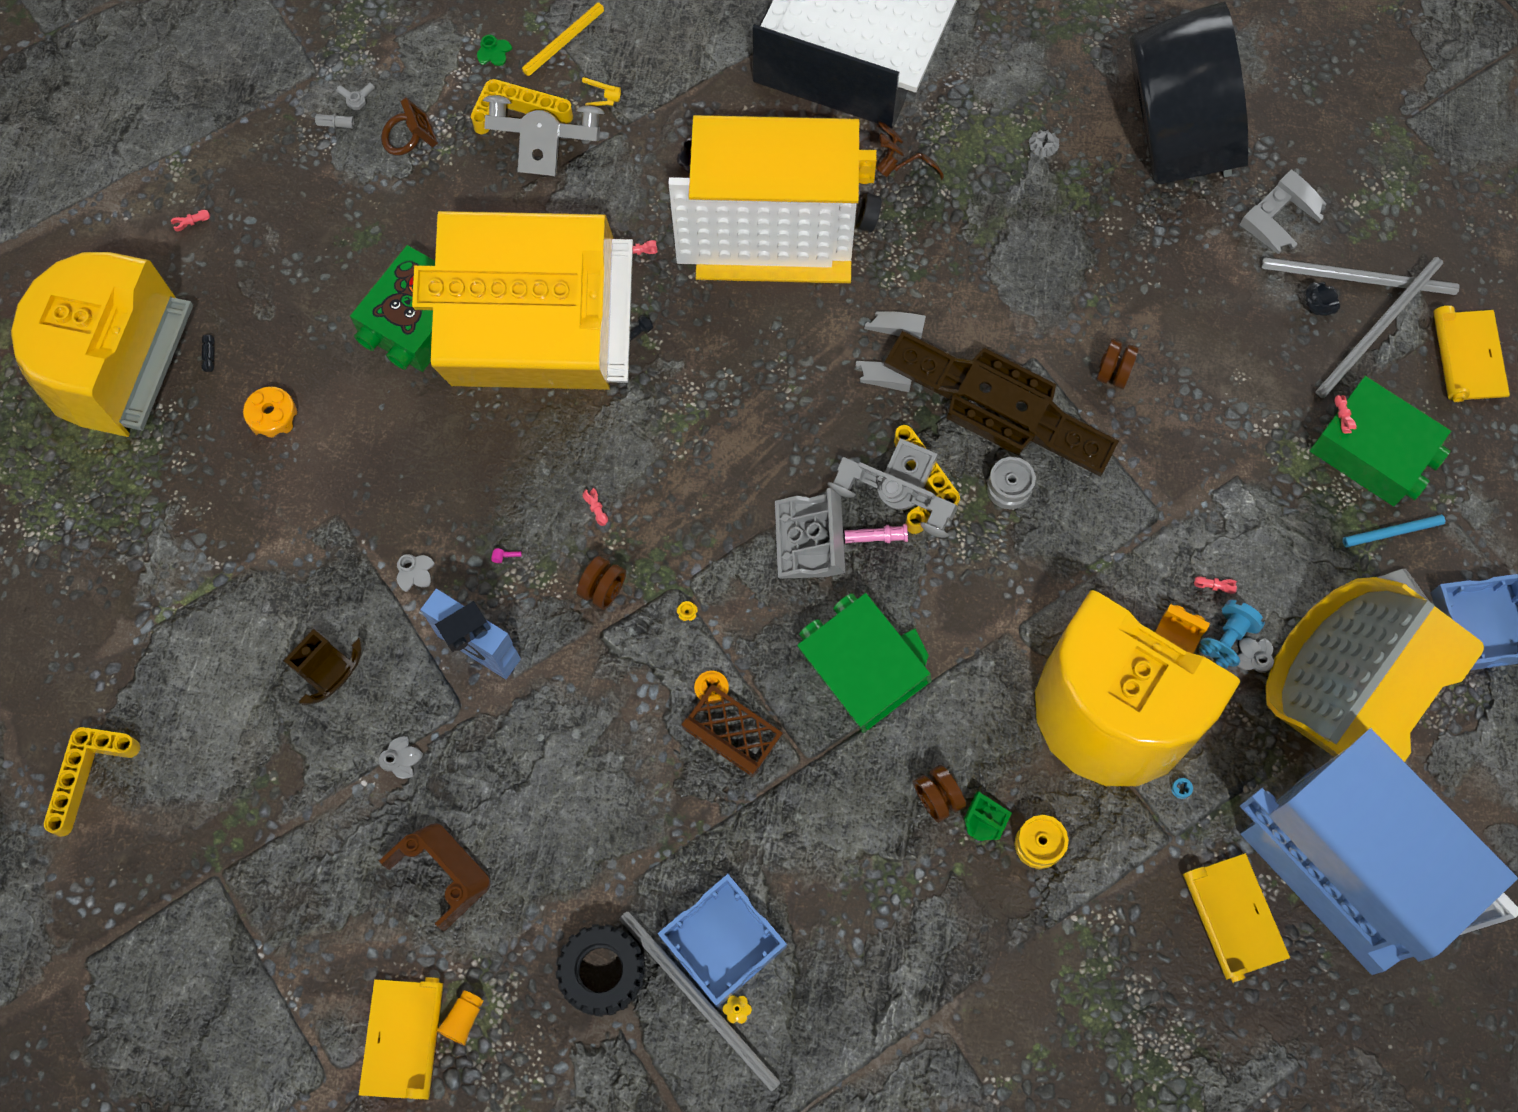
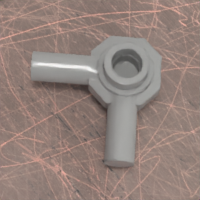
[336,83,375,110]

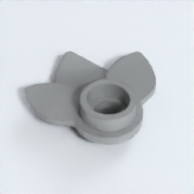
[397,554,435,592]
[1238,638,1274,673]
[379,736,423,779]

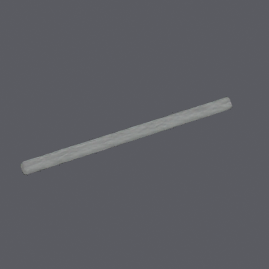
[1261,257,1459,295]
[1316,257,1443,398]
[619,911,780,1091]

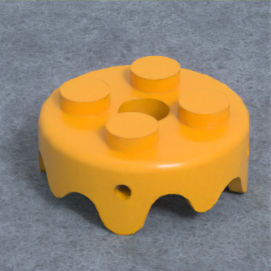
[243,387,297,438]

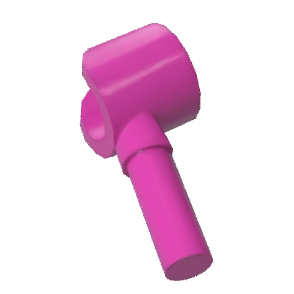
[492,548,521,563]

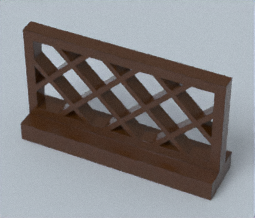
[681,685,783,778]

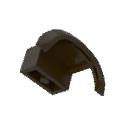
[283,629,362,705]

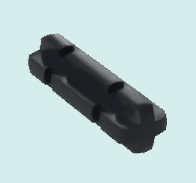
[201,334,214,372]

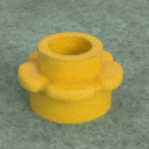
[677,601,698,621]

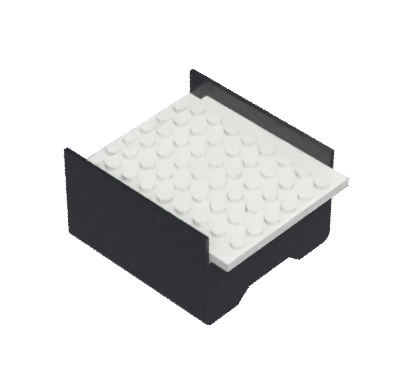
[752,0,957,129]

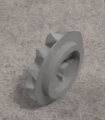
[1029,129,1059,157]

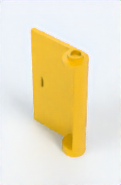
[1433,306,1510,402]
[1183,853,1290,983]
[359,977,443,1100]

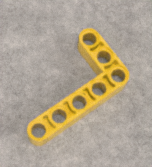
[471,79,573,134]
[894,425,960,534]
[44,727,140,837]

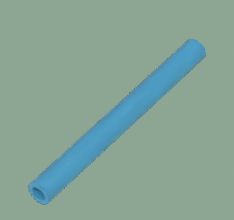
[1343,514,1445,547]

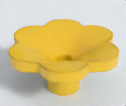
[723,996,752,1024]

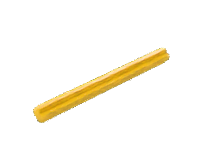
[522,2,604,76]

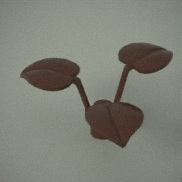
[876,121,944,180]

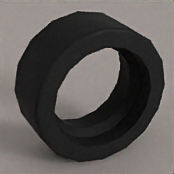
[856,193,882,232]

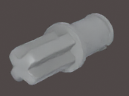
[315,113,354,129]

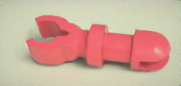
[171,210,210,232]
[633,240,658,255]
[1335,395,1356,433]
[582,488,608,526]
[1194,576,1237,594]

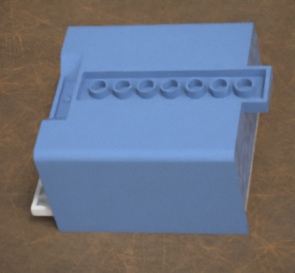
[1240,728,1518,975]

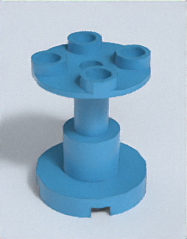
[1199,600,1265,669]

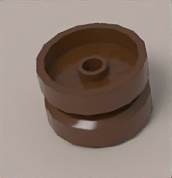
[1096,339,1139,389]
[576,556,627,610]
[913,765,966,823]

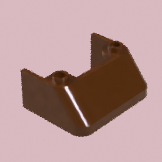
[379,823,491,931]

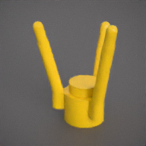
[582,77,621,106]

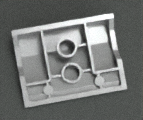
[775,488,845,579]

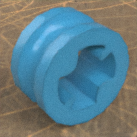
[1171,778,1193,799]

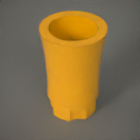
[436,990,483,1046]

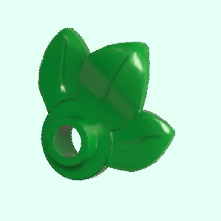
[477,35,512,66]

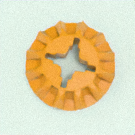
[694,671,729,705]

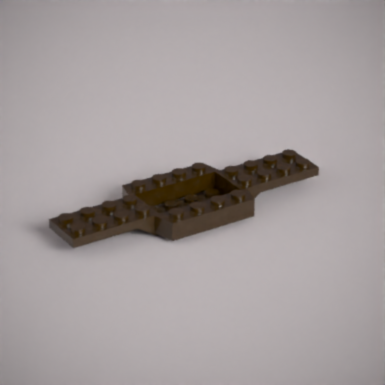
[883,331,1119,477]

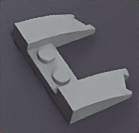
[1240,169,1326,254]
[856,311,926,392]

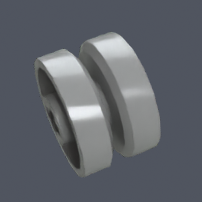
[987,457,1036,510]

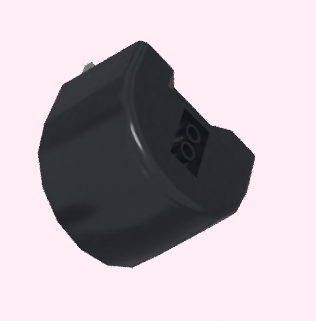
[1130,2,1248,184]

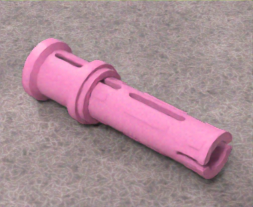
[844,524,908,544]

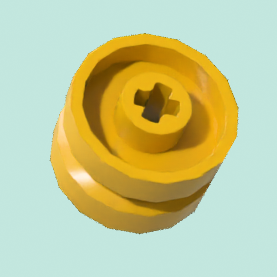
[1014,815,1069,869]

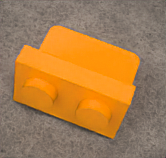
[1155,604,1210,654]

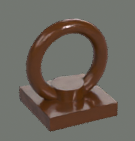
[381,97,438,156]

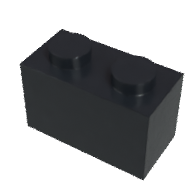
[435,601,491,652]

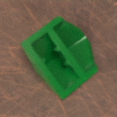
[964,792,1012,841]

